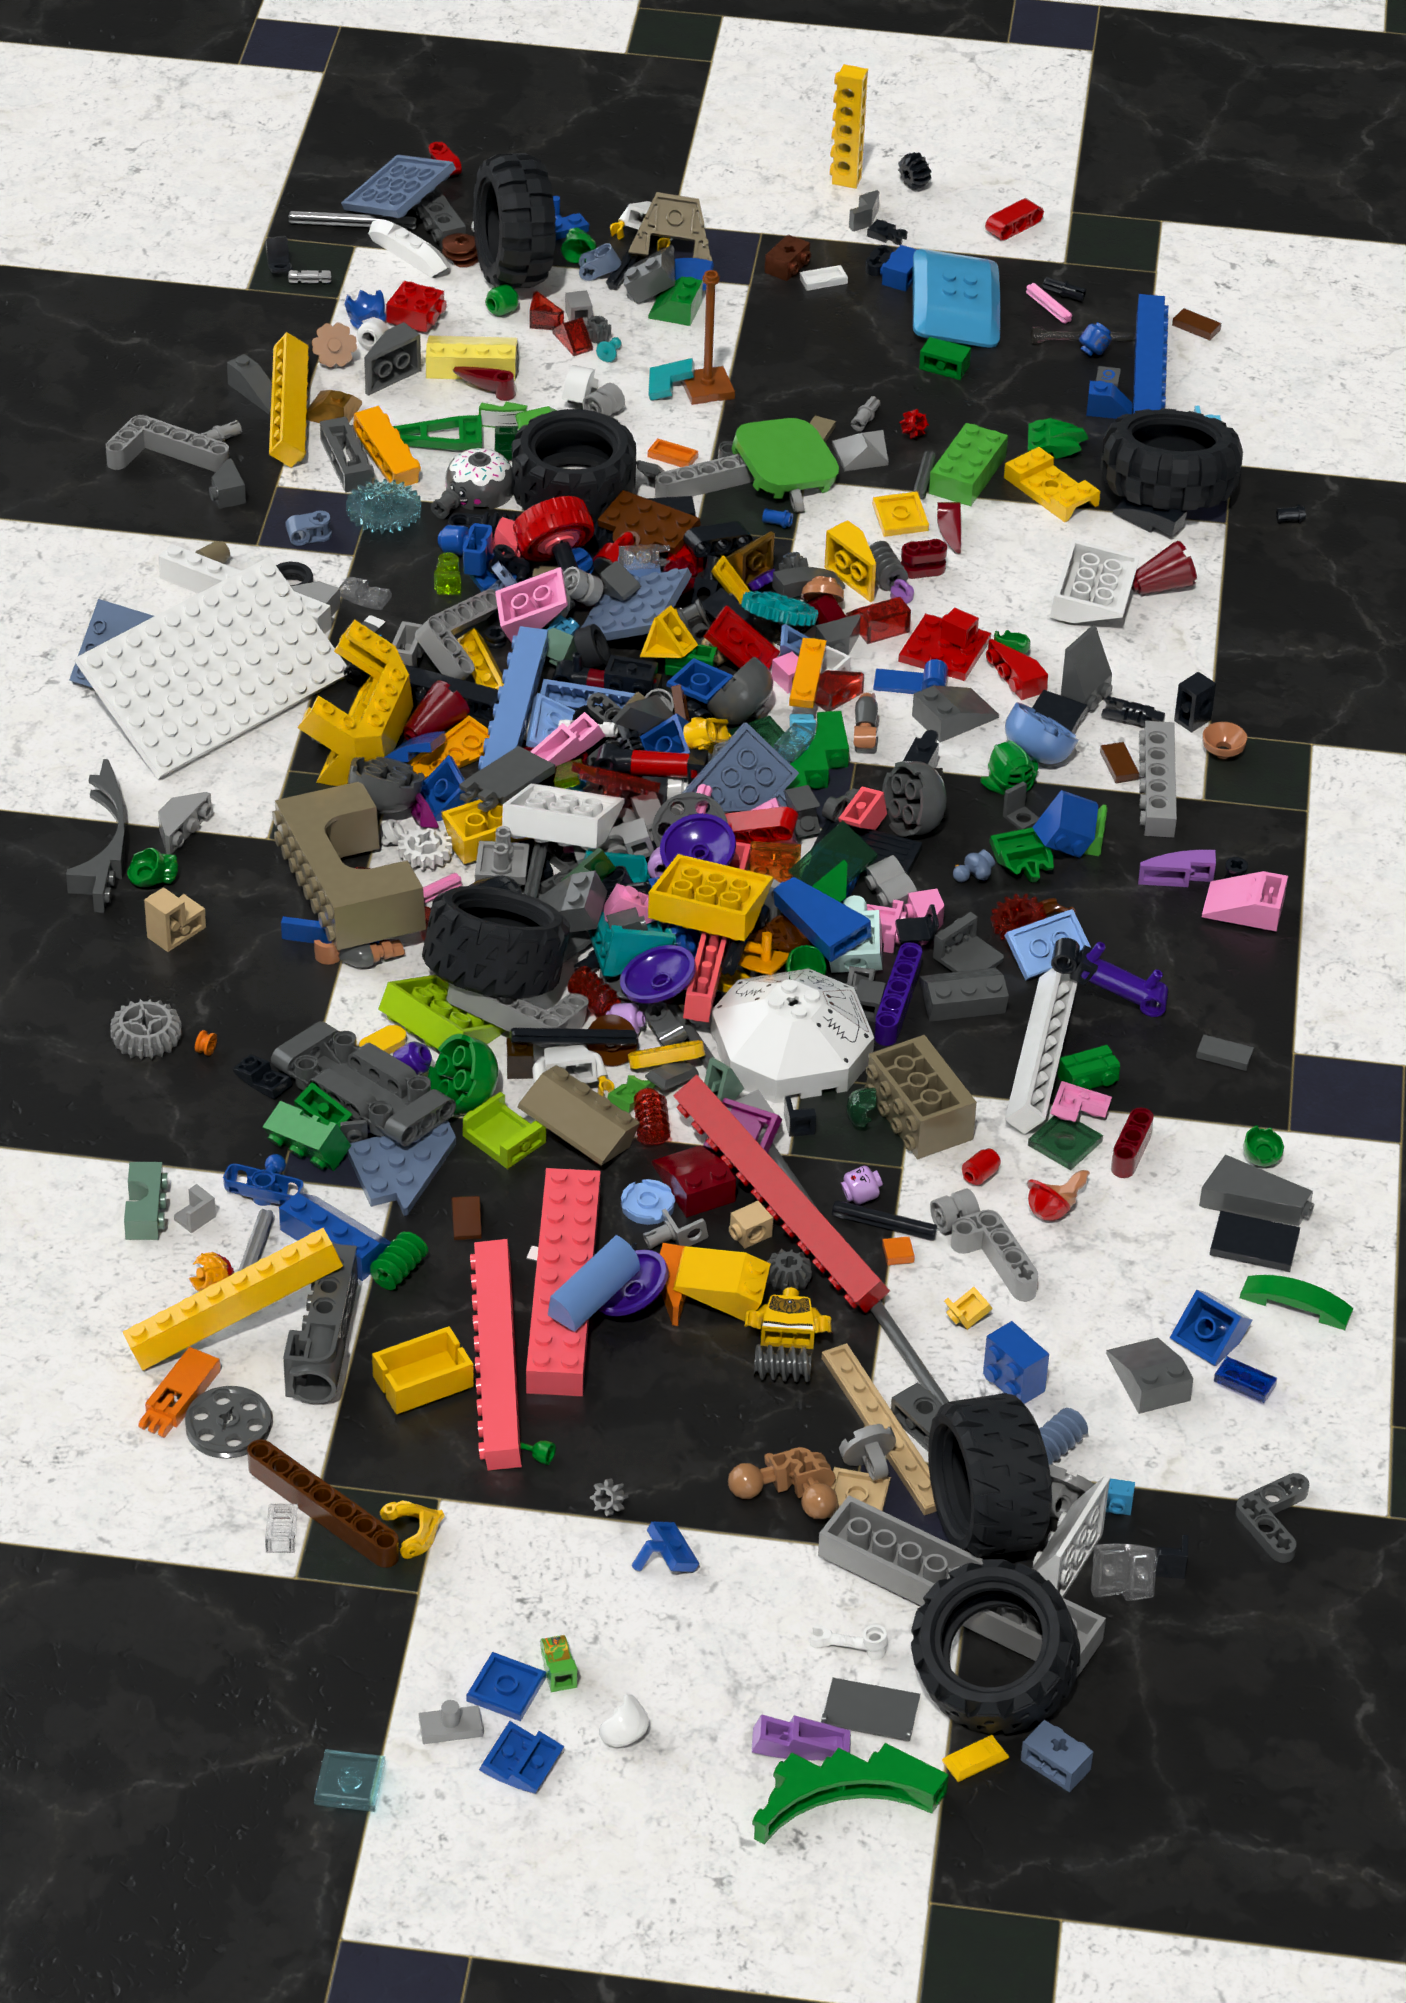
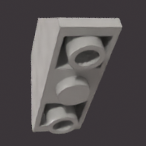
[158,792,213,854]

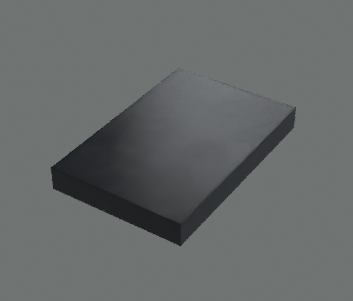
[1210,1210,1301,1272]

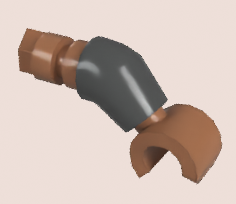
[853,692,878,748]
[314,939,405,968]

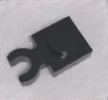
[867,219,908,245]

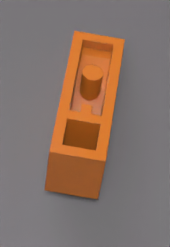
[659,1243,686,1326]

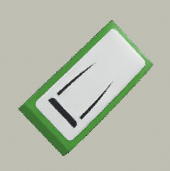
[479,402,527,428]

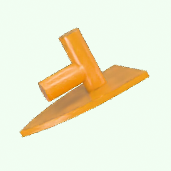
[738,932,789,975]

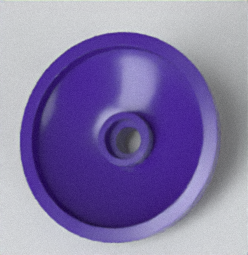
[660,813,736,868]
[620,945,696,1004]
[598,1250,668,1316]

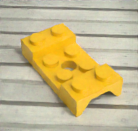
[1004,447,1100,522]

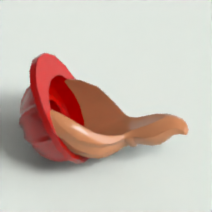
[1027,1170,1090,1220]

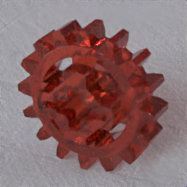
[990,894,1047,940]

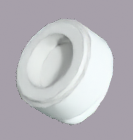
[380,819,405,845]

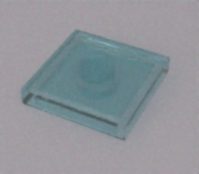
[314,1749,386,1812]

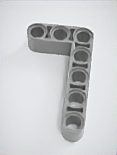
[106,415,229,472]
[415,589,498,680]
[446,983,589,1048]

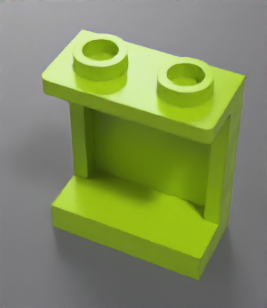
[463,1092,546,1169]

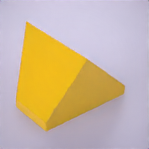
[640,605,698,658]

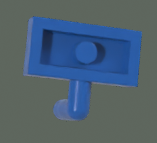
[553,196,589,240]
[632,1522,700,1572]

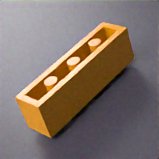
[353,406,421,490]

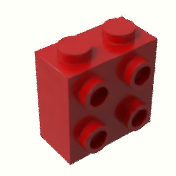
[386,281,447,333]

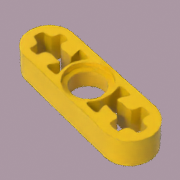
[628,1040,705,1069]

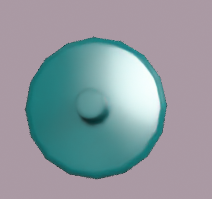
[596,337,622,362]

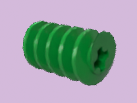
[370,1232,428,1290]

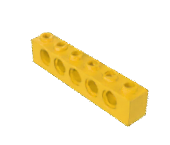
[829,64,868,189]

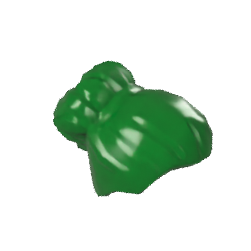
[561,227,597,263]
[127,848,178,887]

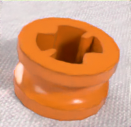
[195,1030,217,1056]

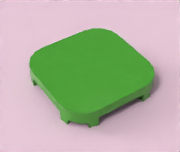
[731,418,839,498]

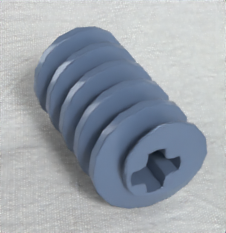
[1039,1408,1088,1465]

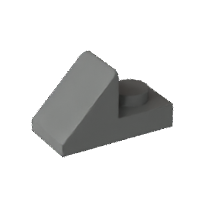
[600,561,641,600]
[784,785,821,839]

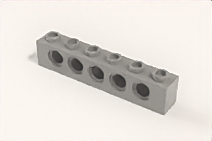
[1139,721,1177,838]

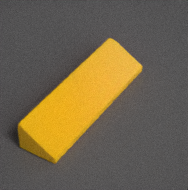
[457,628,504,690]

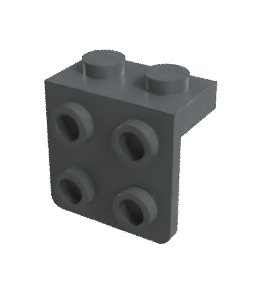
[933,912,1004,972]

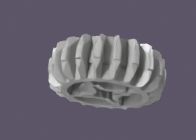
[110,998,182,1060]

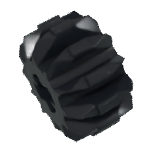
[898,152,932,189]

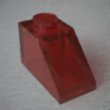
[814,670,864,712]

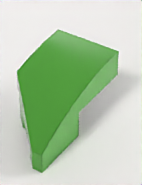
[607,1075,656,1113]

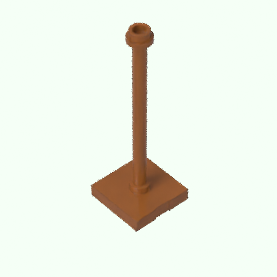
[681,270,735,405]

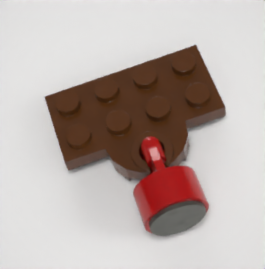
[593,490,701,575]

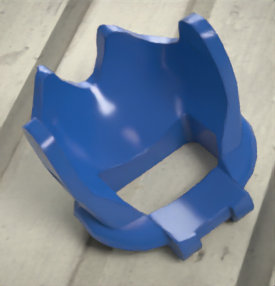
[345,290,386,329]

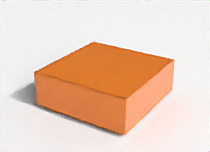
[882,1236,915,1265]

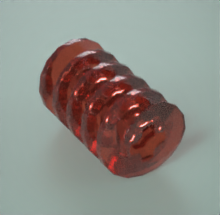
[568,966,621,1018]
[633,1088,670,1145]

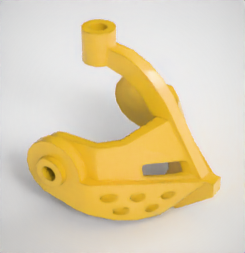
[380,1501,445,1559]

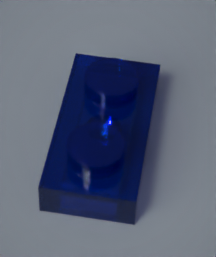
[1214,1356,1277,1403]

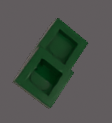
[494,426,518,460]

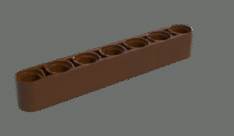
[247,1439,399,1568]

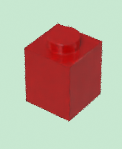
[940,607,979,648]

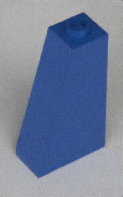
[773,877,872,962]

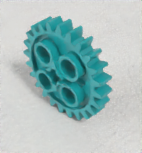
[741,591,819,626]

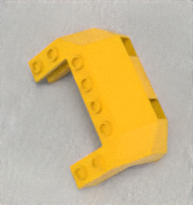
[298,619,413,786]

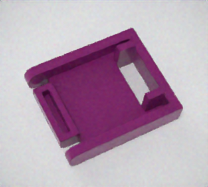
[703,1098,782,1155]

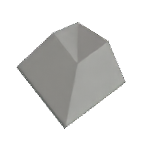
[832,430,888,471]

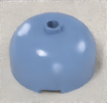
[1005,702,1079,765]

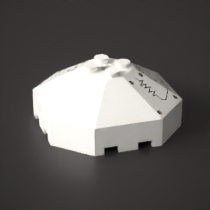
[711,969,874,1103]

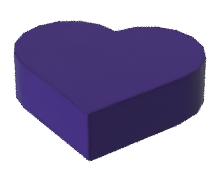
[748,568,775,591]

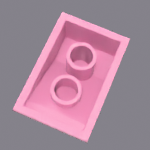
[495,567,568,643]

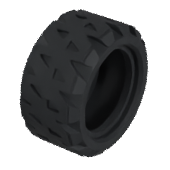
[512,409,636,524]
[422,886,570,999]
[928,1393,1052,1558]
[911,1559,1080,1734]

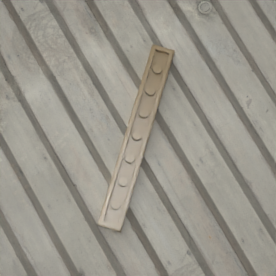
[822,1343,937,1516]

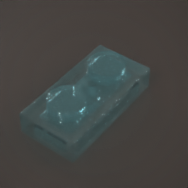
[773,723,816,762]

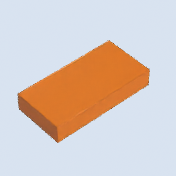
[647,438,698,467]

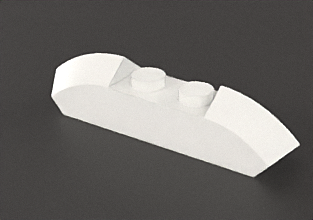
[368,219,451,277]

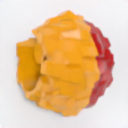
[189,1252,234,1292]

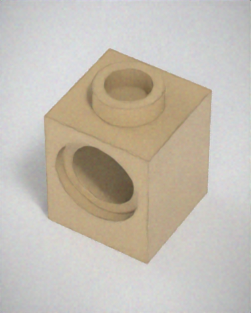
[729,1201,773,1248]

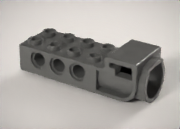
[283,1244,358,1404]

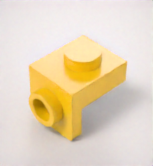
[944,1287,993,1330]

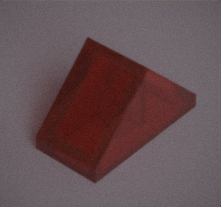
[529,291,564,331]
[552,317,593,356]

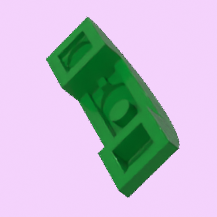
[1239,1275,1353,1330]

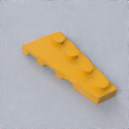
[407,715,490,780]

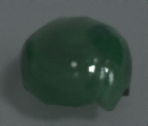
[846,1088,876,1128]

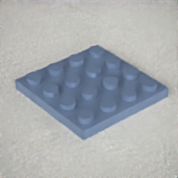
[341,155,456,218]
[581,568,692,641]

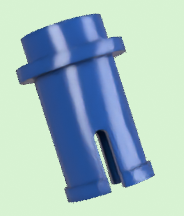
[762,508,793,528]

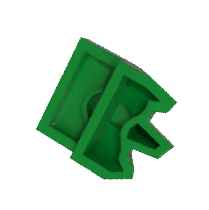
[1028,418,1089,459]
[989,828,1054,882]

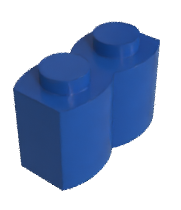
[463,523,493,576]

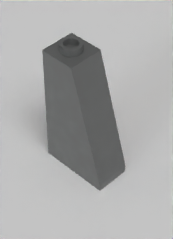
[1199,1154,1314,1226]

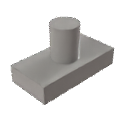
[419,1700,483,1744]

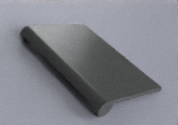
[821,1677,920,1741]

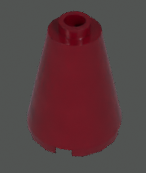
[1131,541,1197,595]
[404,680,470,741]

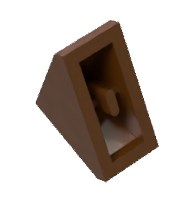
[451,1196,481,1240]

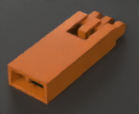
[138,1347,220,1438]

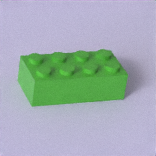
[929,423,1008,507]

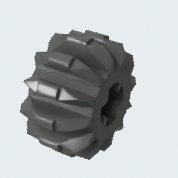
[767,1248,812,1291]

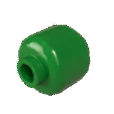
[485,285,519,316]

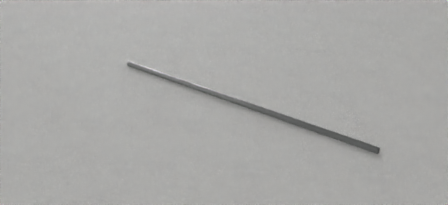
[666,1004,949,1405]

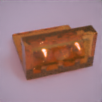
[749,841,801,883]

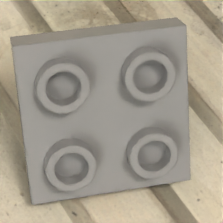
[475,826,530,885]

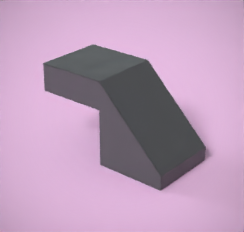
[849,190,880,232]

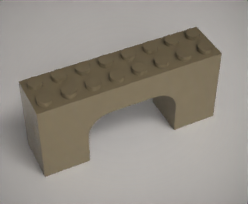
[272,782,426,950]

